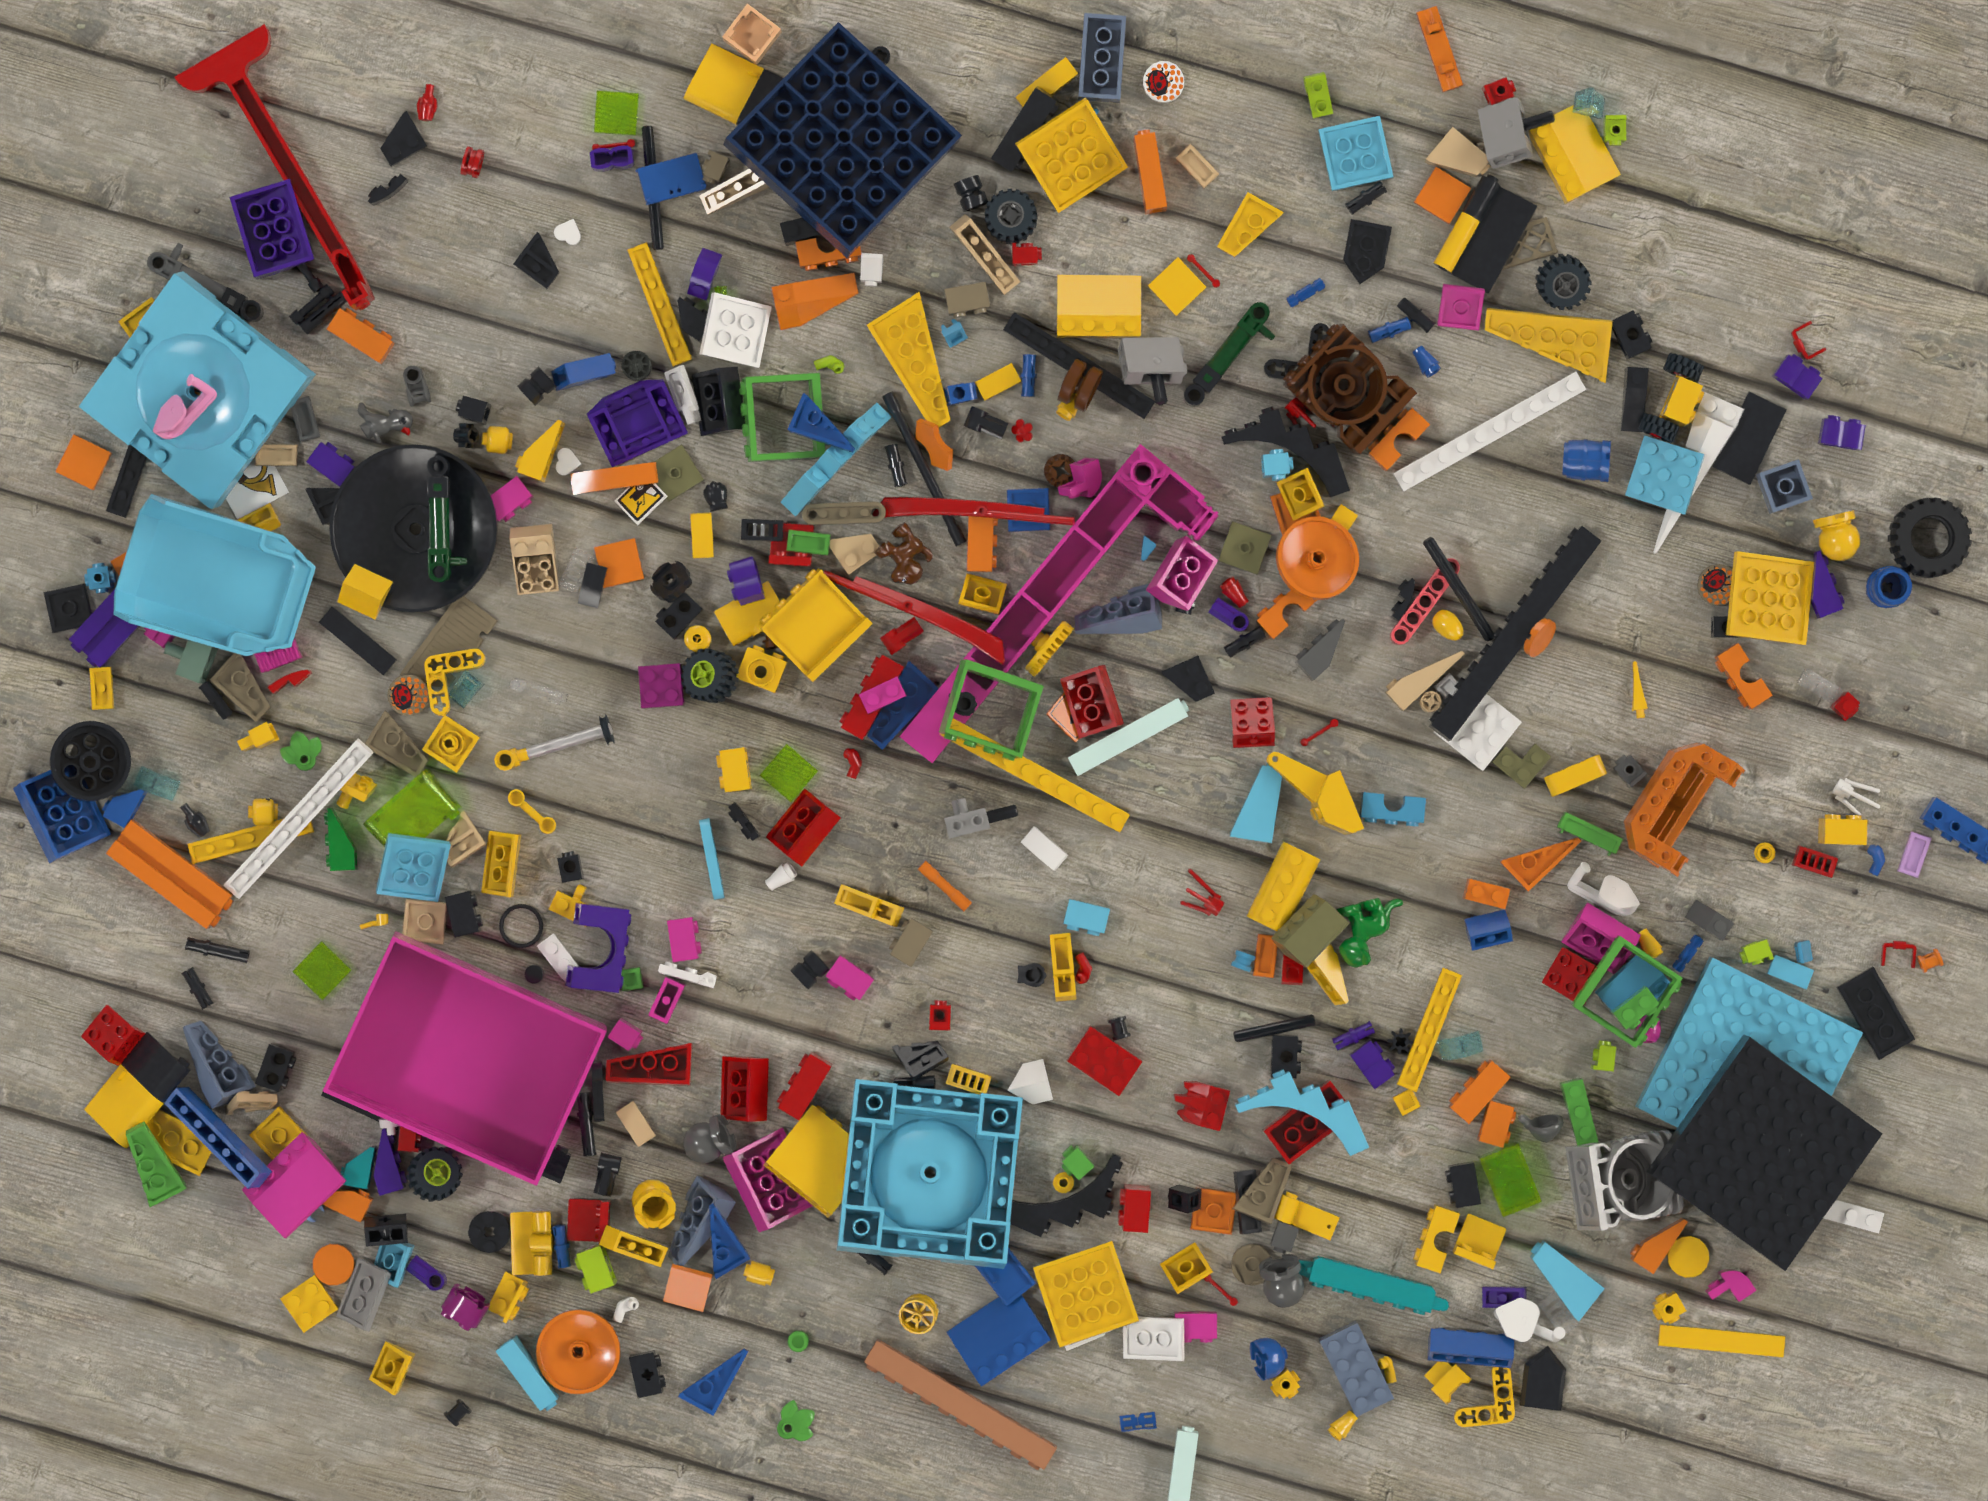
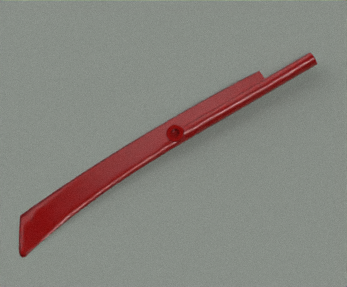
[872,497,1075,526]
[823,570,1005,664]

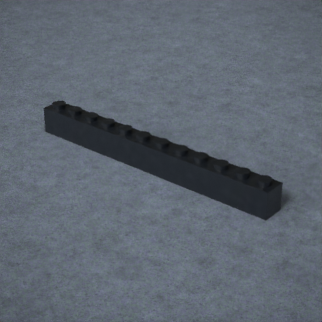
[1429,526,1602,742]

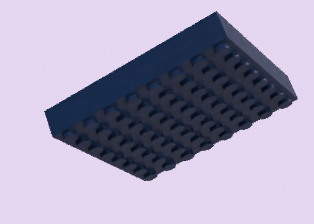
[723,22,962,258]

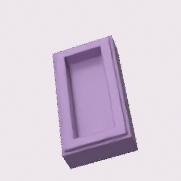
[1897,832,1932,878]

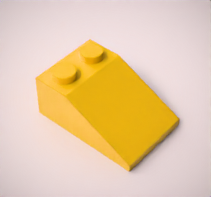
[515,420,565,483]

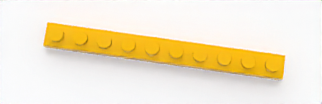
[939,718,1130,833]

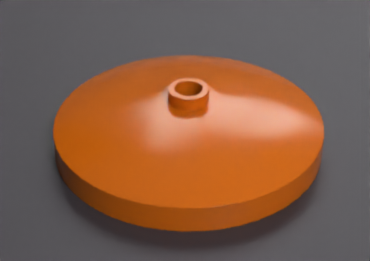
[1276,516,1359,600]
[536,1309,620,1394]

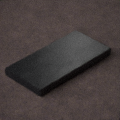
[1712,392,1787,485]
[1836,966,1915,1060]

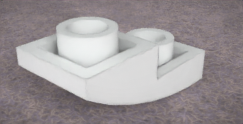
[1021,827,1068,871]

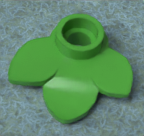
[280,731,322,771]
[777,1400,815,1441]

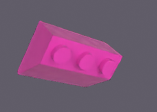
[1146,536,1218,611]
[1561,902,1641,974]

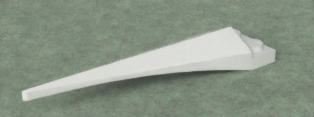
[1653,392,1744,554]

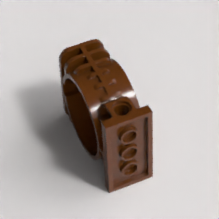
[1283,324,1417,454]

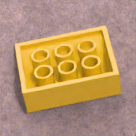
[1528,101,1621,205]
[1057,275,1141,338]

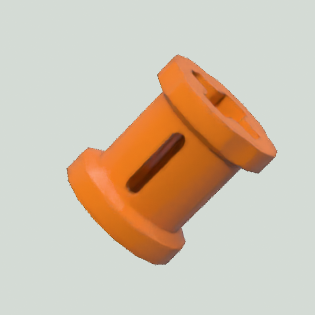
[1917,948,1944,973]

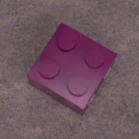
[638,663,684,709]

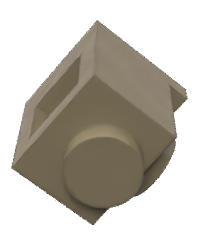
[702,150,730,185]

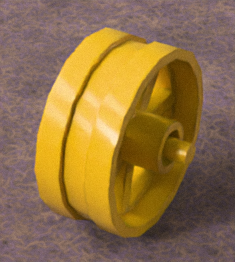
[899,1294,939,1334]

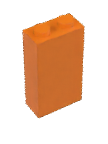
[1133,130,1167,215]

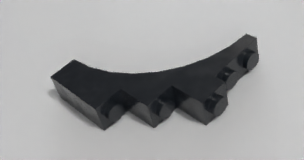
[1221,406,1350,497]
[1010,1153,1123,1237]

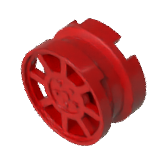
[460,146,484,179]

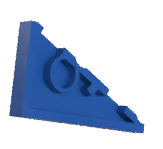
[787,393,855,453]
[709,1203,751,1279]
[678,1348,749,1416]

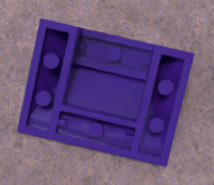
[587,379,688,467]

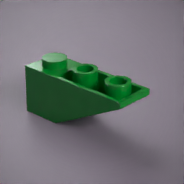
[324,808,358,871]

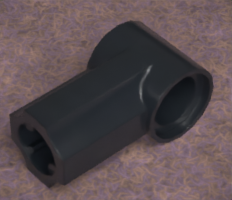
[963,406,1008,440]
[593,1152,622,1197]

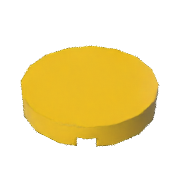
[1667,1236,1709,1278]

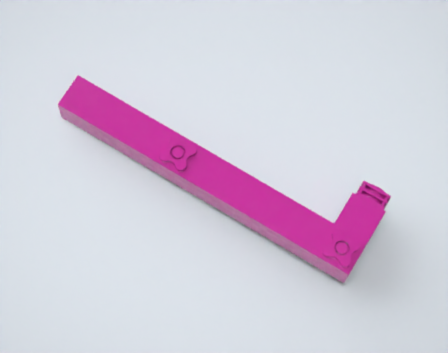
[900,444,1219,764]

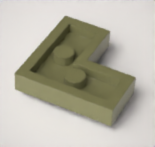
[1492,743,1551,789]

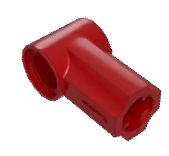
[880,617,924,656]

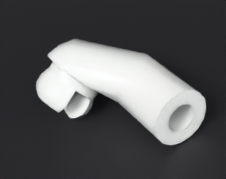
[612,1297,639,1323]

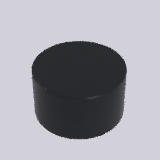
[524,965,544,984]

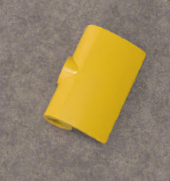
[714,581,780,647]
[510,1211,554,1276]

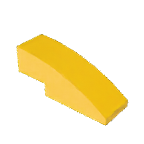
[1015,57,1078,107]
[834,884,904,927]
[1050,933,1076,1002]

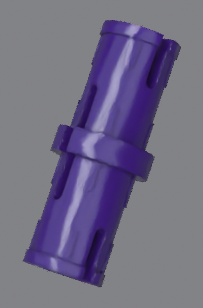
[1332,1021,1375,1051]

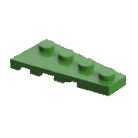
[126,1122,187,1207]

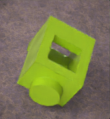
[1603,115,1627,146]
[1739,939,1774,965]
[1591,1040,1616,1072]

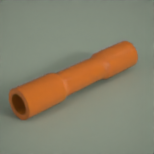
[917,861,972,911]

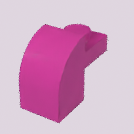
[1058,457,1102,499]
[1705,1269,1757,1302]

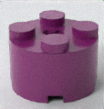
[441,1284,490,1331]

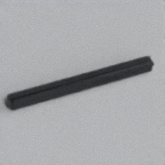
[642,126,664,250]
[1423,537,1494,642]

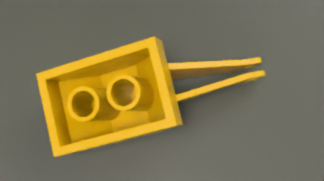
[1266,752,1364,835]

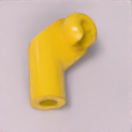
[1378,1356,1397,1384]

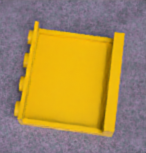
[758,568,873,682]
[763,1104,849,1218]

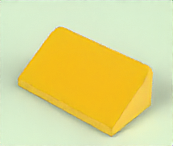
[237,503,281,531]

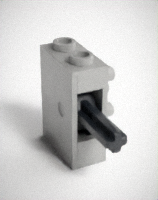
[1478,97,1555,169]
[1118,337,1187,406]
[944,798,1018,839]

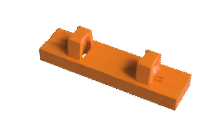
[1416,6,1463,92]

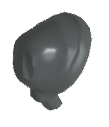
[1518,1114,1564,1143]

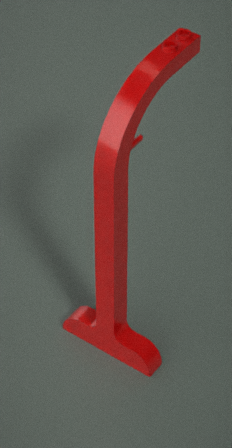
[174,24,375,311]

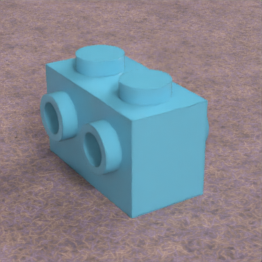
[1261,449,1293,481]

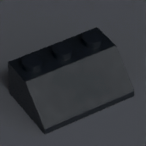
[692,366,745,436]

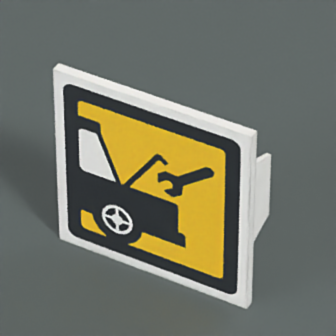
[615,483,668,525]

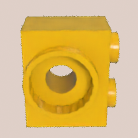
[736,645,788,693]

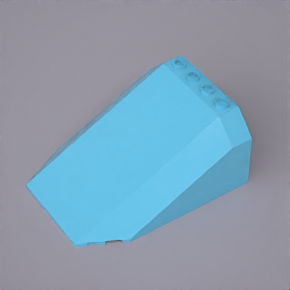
[114,494,316,656]

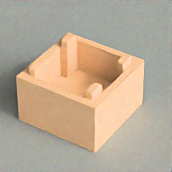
[722,4,782,65]

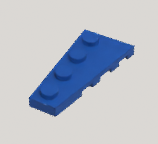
[867,661,939,750]

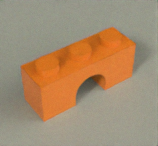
[795,238,862,271]
[1368,408,1430,471]
[1256,587,1317,640]
[1715,643,1773,709]

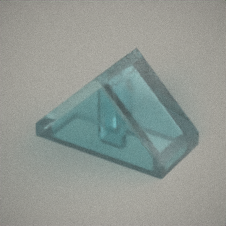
[1572,88,1605,119]
[449,670,485,709]
[134,766,181,801]
[1438,1031,1483,1061]

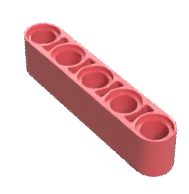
[1390,558,1460,645]

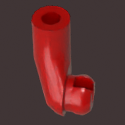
[843,748,862,779]
[1074,952,1092,984]

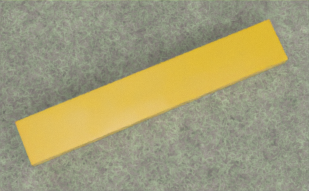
[627,242,692,367]
[187,819,315,864]
[1396,968,1462,1092]
[1658,1324,1785,1357]

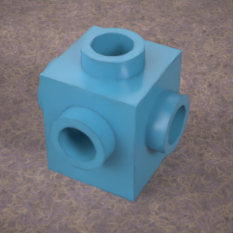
[84,563,116,594]

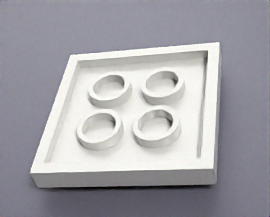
[699,293,772,368]
[1433,694,1522,771]

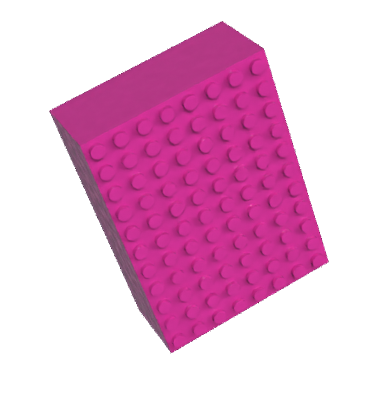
[323,931,607,1186]

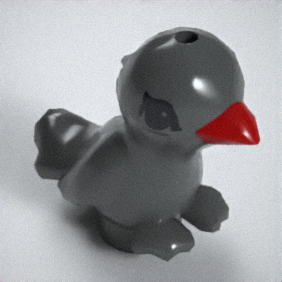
[357,403,413,444]

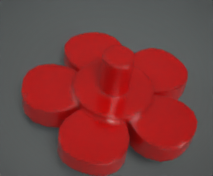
[1011,419,1033,442]

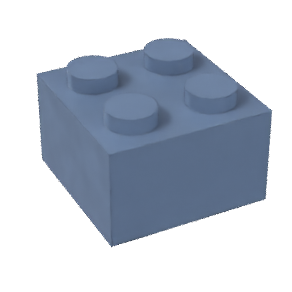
[1756,459,1813,514]

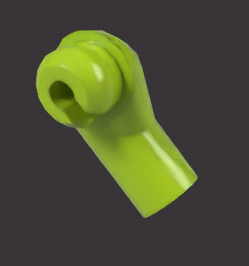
[813,355,845,374]

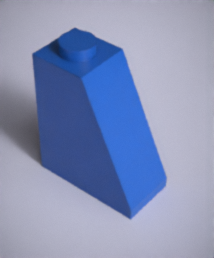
[551,353,616,391]

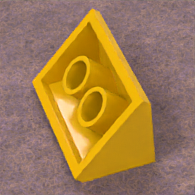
[481,831,521,897]

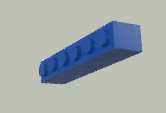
[164,1087,272,1189]

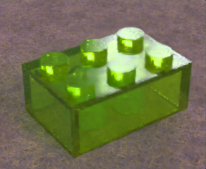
[1478,1142,1542,1217]

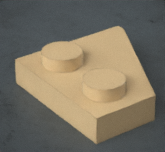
[829,534,879,575]
[446,811,487,868]
[226,1091,278,1115]

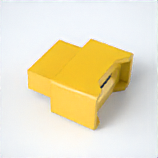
[237,722,280,752]
[1424,1361,1472,1405]

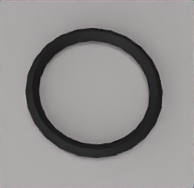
[499,904,543,948]

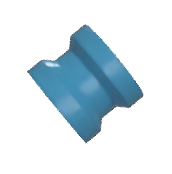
[1231,950,1256,972]

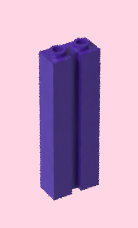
[69,589,140,668]

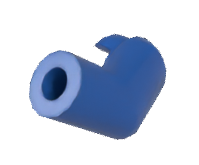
[1867,844,1885,877]

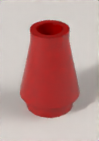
[1220,576,1249,608]

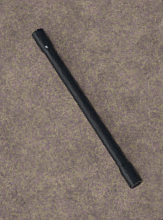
[882,391,967,547]

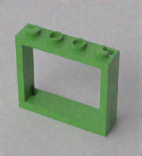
[739,373,825,462]
[939,659,1044,761]
[1571,935,1683,1048]

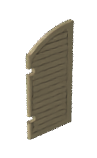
[400,596,498,688]

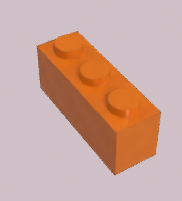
[327,308,395,364]
[967,516,998,572]
[1449,1060,1511,1124]

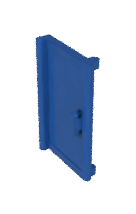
[635,153,707,205]
[975,1248,1036,1306]

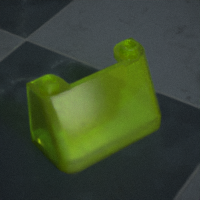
[363,769,462,848]

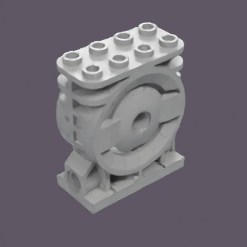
[1565,1130,1684,1231]

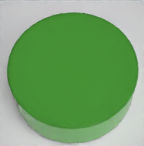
[788,1330,809,1352]

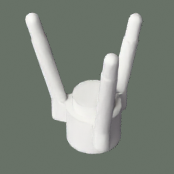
[1832,778,1880,815]

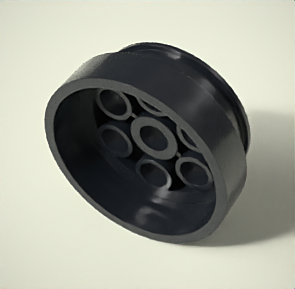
[49,721,131,802]

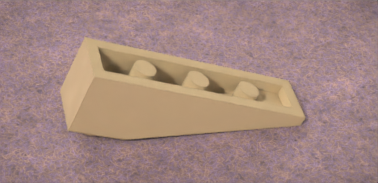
[699,169,770,215]
[949,214,1020,295]
[1385,651,1465,711]

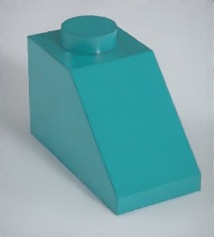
[341,1146,377,1189]

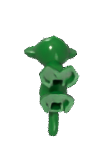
[1336,898,1403,968]

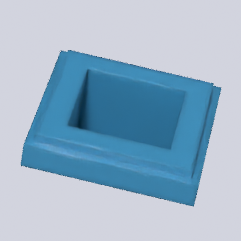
[1141,535,1156,562]
[1794,940,1813,963]

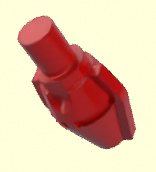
[417,84,438,122]

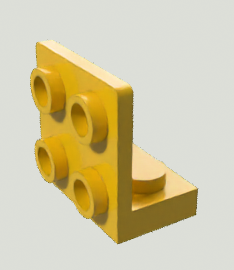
[1452,1213,1506,1269]
[488,1271,529,1323]

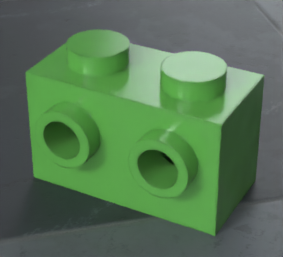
[1611,986,1660,1030]
[1061,1145,1094,1180]

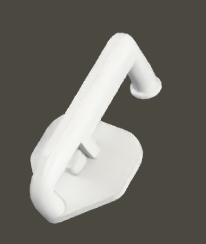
[1567,862,1640,916]
[1494,1298,1566,1343]

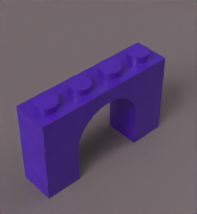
[565,903,631,993]

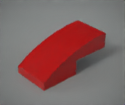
[268,670,312,694]
[1281,954,1303,986]

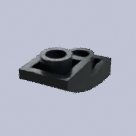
[368,174,409,206]
[578,562,608,608]
[1391,578,1415,621]

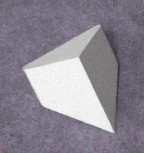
[1008,1059,1053,1104]

